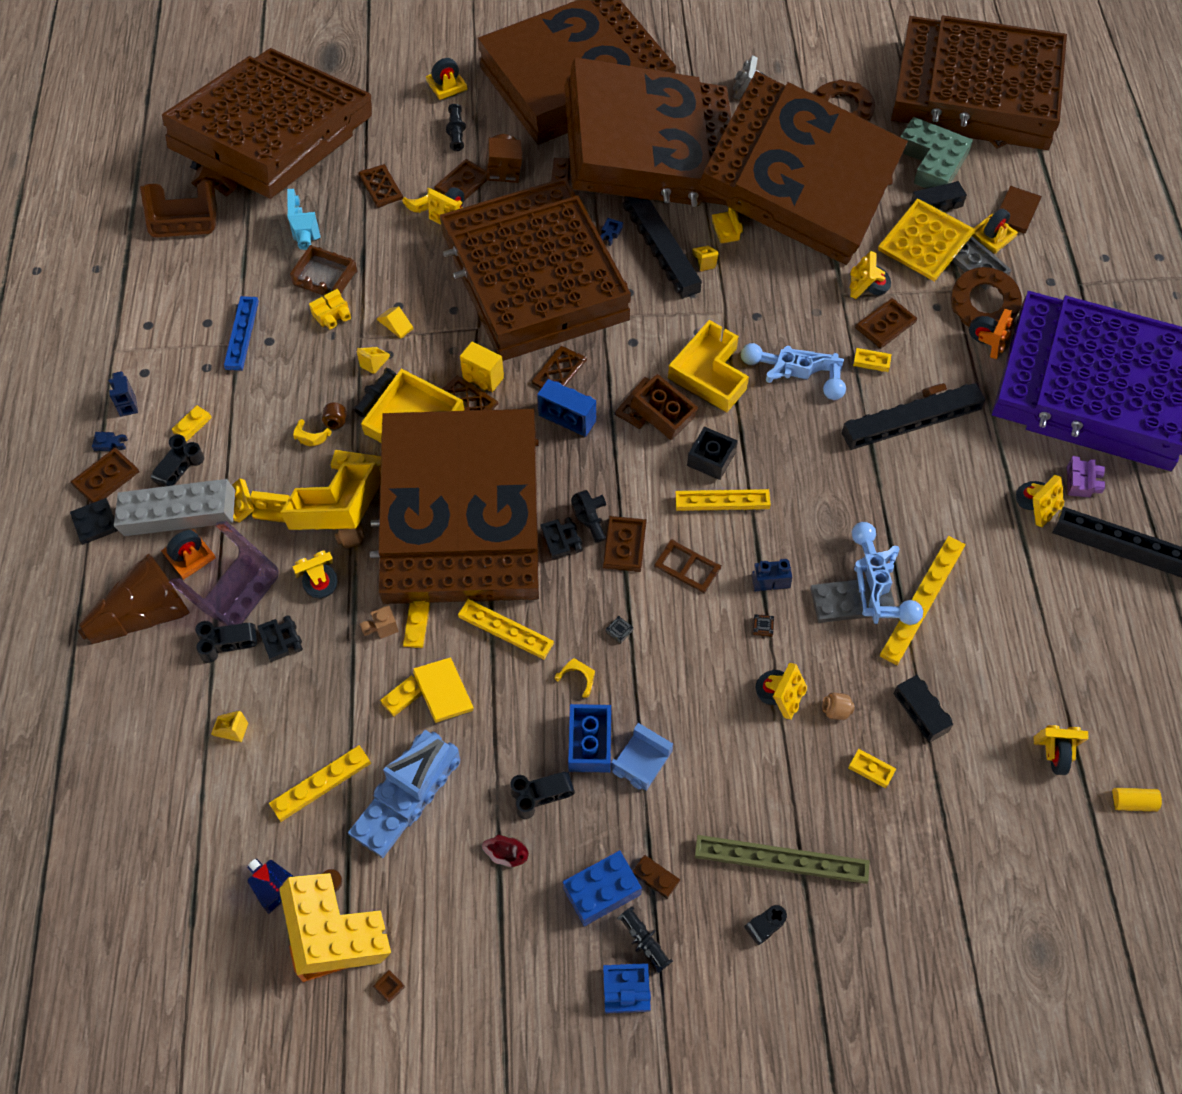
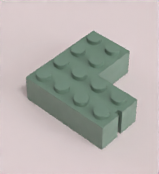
[901,117,973,189]

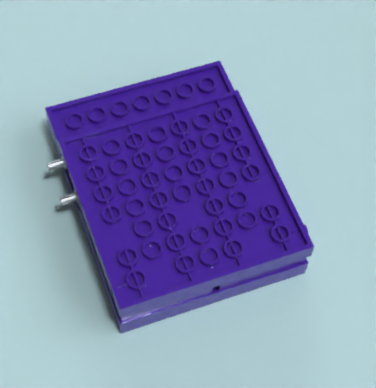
[992,291,1182,472]

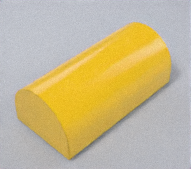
[1112,788,1162,812]

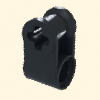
[744,905,787,945]

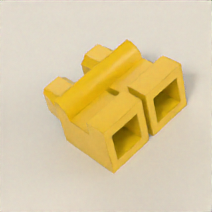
[309,289,351,330]

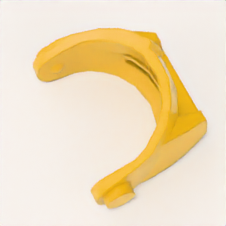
[402,188,431,213]
[293,419,331,446]
[554,658,595,699]

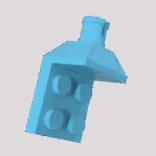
[287,189,321,250]

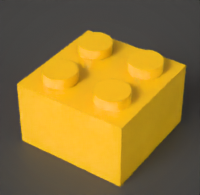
[460,342,504,392]

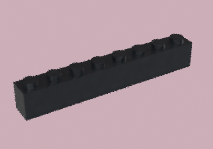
[623,196,702,299]
[841,383,986,450]
[1052,507,1182,578]

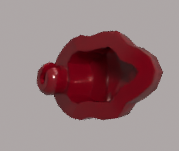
[482,835,529,867]

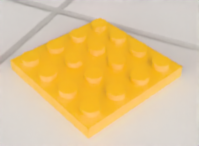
[878,198,975,282]

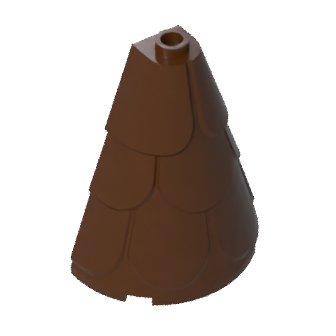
[77,554,190,644]

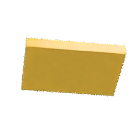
[413,657,474,723]

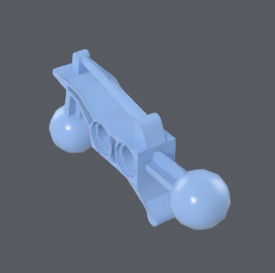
[740,343,846,400]
[851,522,923,625]

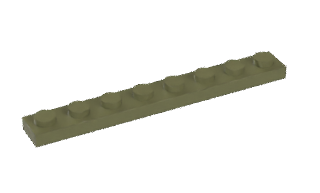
[695,835,870,884]

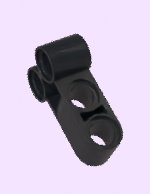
[151,434,205,487]
[195,621,257,663]
[510,772,575,819]

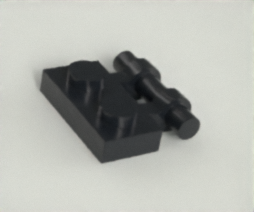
[540,517,583,559]
[257,615,303,662]

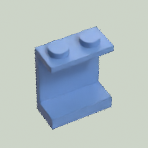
[611,723,673,791]

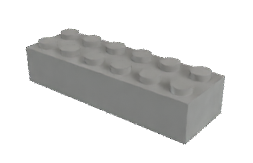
[114,479,235,536]

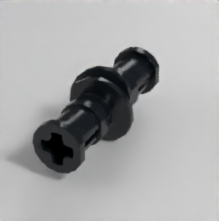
[446,104,466,151]
[353,367,397,418]
[617,906,673,974]

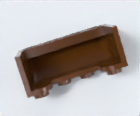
[140,180,217,237]

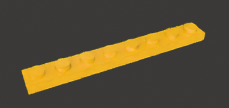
[880,536,966,666]

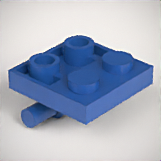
[603,964,651,1013]

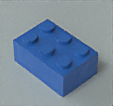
[537,379,596,437]
[568,704,611,773]
[563,850,642,927]

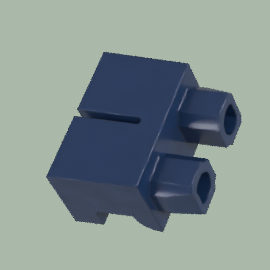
[108,371,138,417]
[751,559,793,591]

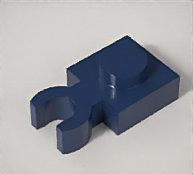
[600,218,623,246]
[92,432,128,451]

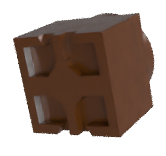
[486,134,522,183]

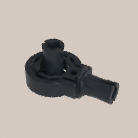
[571,490,606,543]

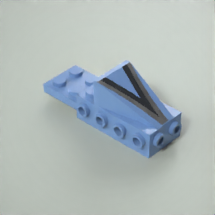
[348,730,460,859]

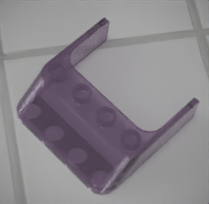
[169,521,279,625]

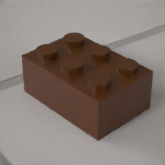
[630,374,698,440]

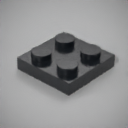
[70,498,118,545]

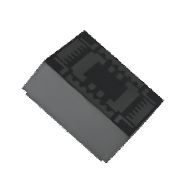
[606,616,634,644]

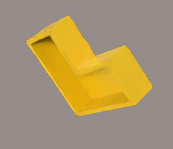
[668,320,749,413]
[361,368,464,443]
[280,462,381,530]
[279,873,391,975]

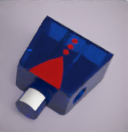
[247,859,294,914]

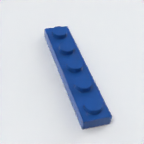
[224,296,259,371]

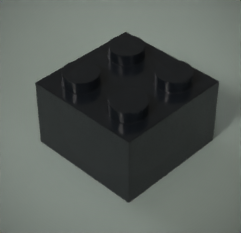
[687,426,738,480]

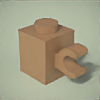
[360,605,399,639]

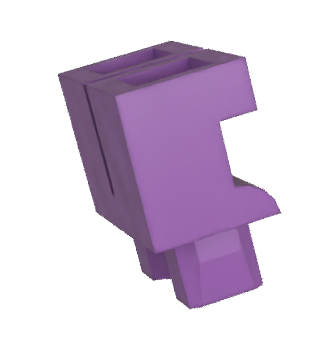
[1067,456,1105,498]

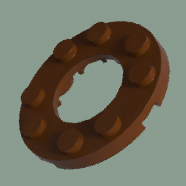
[814,79,875,122]
[951,267,1022,327]

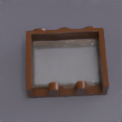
[290,245,357,296]

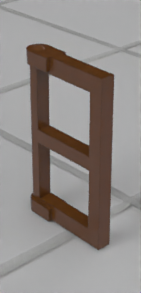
[654,539,722,594]

